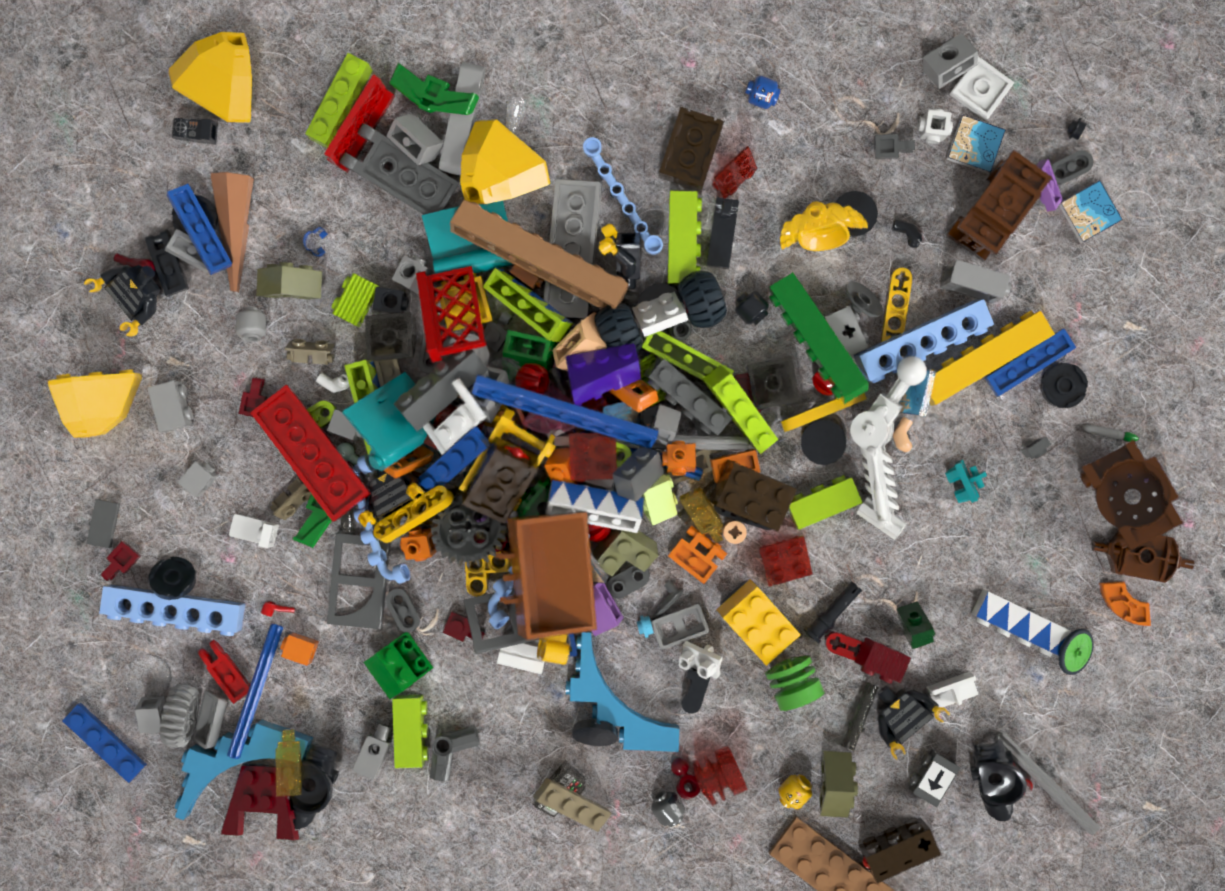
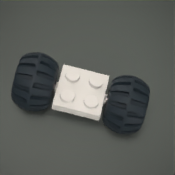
[594,271,727,353]

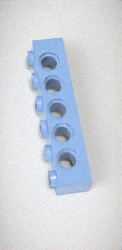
[853,299,994,383]
[99,584,246,636]

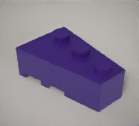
[565,343,641,407]

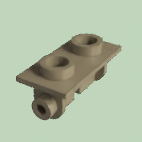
[285,339,335,365]
[270,477,311,520]

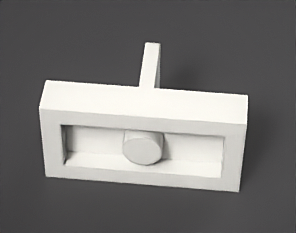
[926,672,979,707]

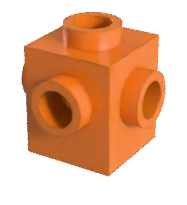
[662,441,696,476]
[400,527,437,562]

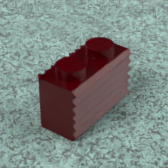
[855,637,912,684]

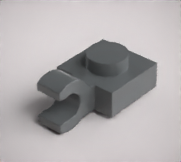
[874,134,915,159]
[484,310,513,352]
[1021,437,1052,459]

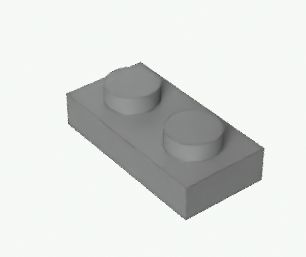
[165,229,208,273]

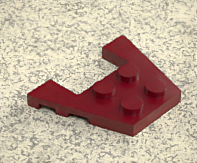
[221,765,299,840]

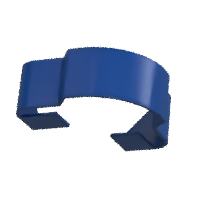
[303,227,328,257]

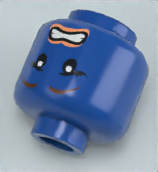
[745,75,781,109]

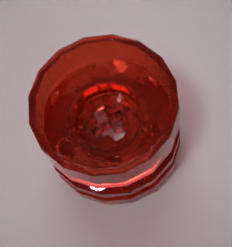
[692,745,748,806]

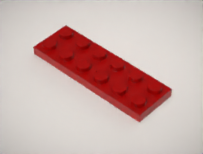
[250,384,371,522]

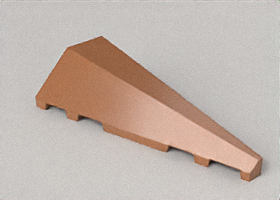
[211,172,254,292]

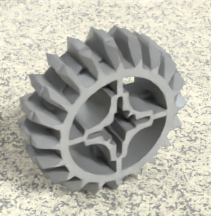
[159,684,200,748]

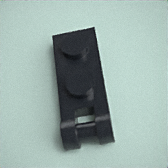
[145,229,189,297]

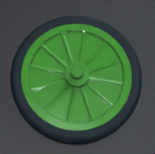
[1059,629,1094,675]

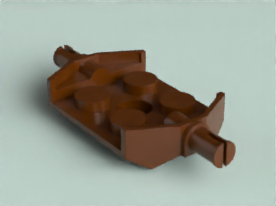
[1091,532,1195,583]

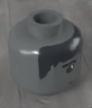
[651,791,685,827]

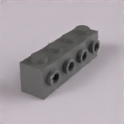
[394,349,488,431]
[644,356,732,436]

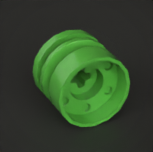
[765,655,825,711]

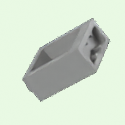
[940,260,1012,303]

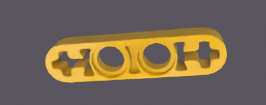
[880,268,912,351]
[780,392,867,432]
[373,485,453,543]

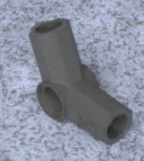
[430,725,480,781]

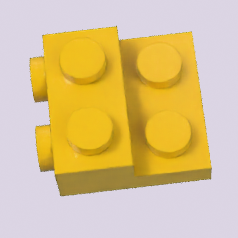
[436,273,493,331]

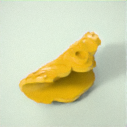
[780,201,868,251]

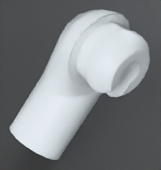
[316,373,350,393]

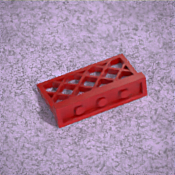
[324,74,395,173]
[416,266,486,362]

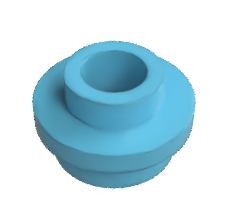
[637,615,654,638]

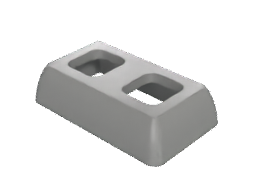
[651,604,709,650]
[193,691,227,749]

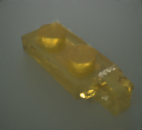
[680,487,723,543]
[276,729,302,796]

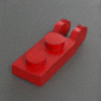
[198,640,250,704]

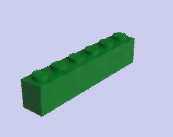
[769,272,869,404]

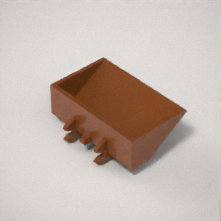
[496,512,597,640]

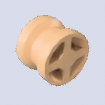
[723,520,747,544]

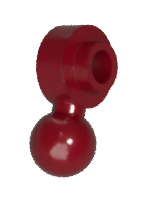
[671,757,701,800]

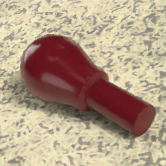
[114,253,156,273]

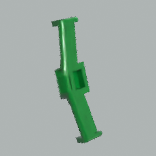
[389,63,479,115]
[293,494,332,548]

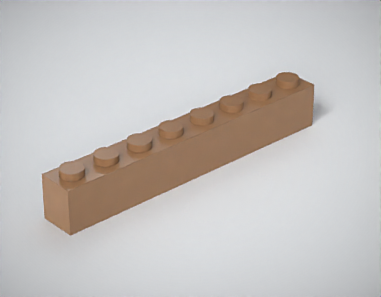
[450,200,629,309]

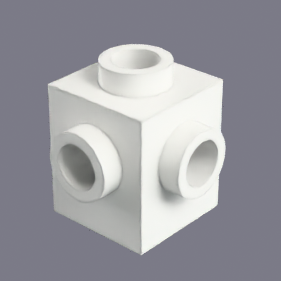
[917,109,953,144]

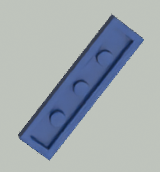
[167,184,232,275]
[985,329,1077,397]
[418,426,491,492]
[62,703,147,783]

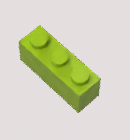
[788,475,863,530]
[392,694,429,768]

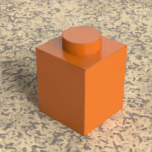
[280,632,319,666]

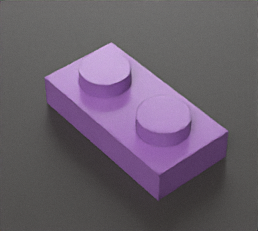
[1037,159,1063,212]

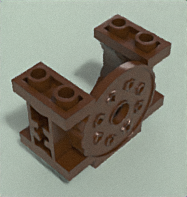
[946,150,1052,261]
[1080,440,1184,551]

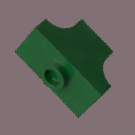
[896,601,935,650]

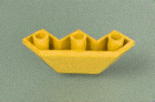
[168,32,252,122]
[460,119,550,204]
[48,369,142,438]

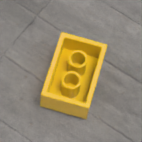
[716,579,800,666]

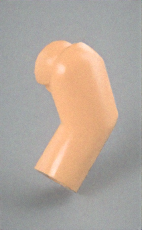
[893,417,913,452]

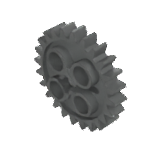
[431,496,507,567]

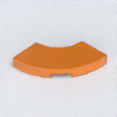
[1099,581,1151,626]

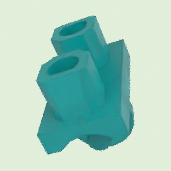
[945,460,987,503]

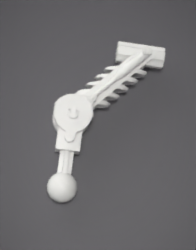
[850,356,927,540]

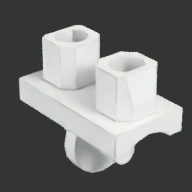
[679,641,722,679]

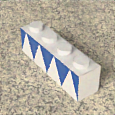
[546,480,644,533]
[971,590,1072,657]

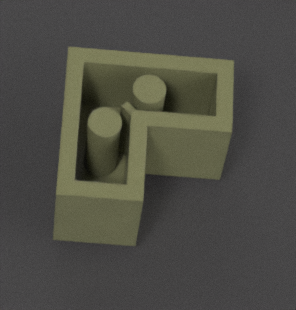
[256,262,322,300]
[593,528,659,576]
[819,751,858,818]

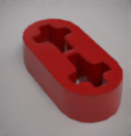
[824,632,863,661]

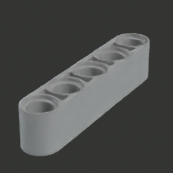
[439,62,486,176]

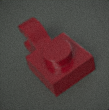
[238,377,267,417]
[101,541,141,581]
[442,611,485,642]

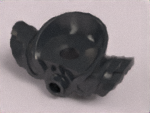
[970,739,1027,822]
[289,743,339,830]

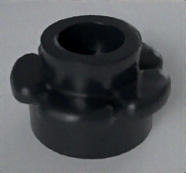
[1067,118,1087,140]

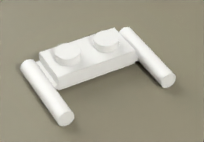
[423,378,486,456]

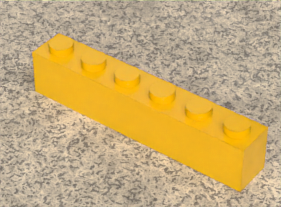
[924,310,1055,406]

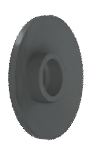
[845,281,883,317]

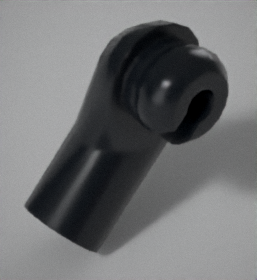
[892,220,922,248]

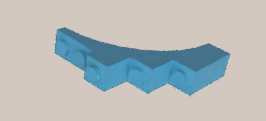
[566,631,680,752]
[175,719,313,820]

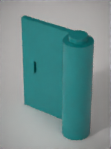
[422,200,514,283]
[342,372,445,471]

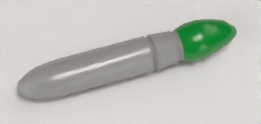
[1083,425,1139,442]

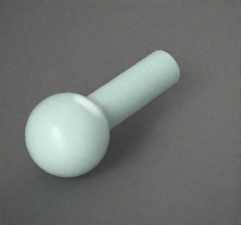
[337,443,374,477]

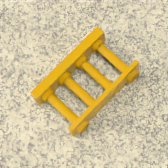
[459,408,555,511]

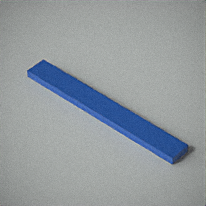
[471,375,659,449]

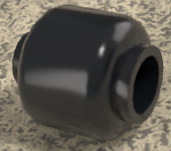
[735,291,769,326]

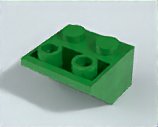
[503,330,559,386]
[363,632,434,700]

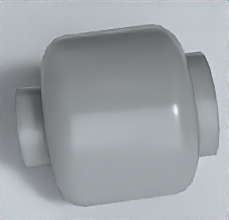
[236,307,266,342]

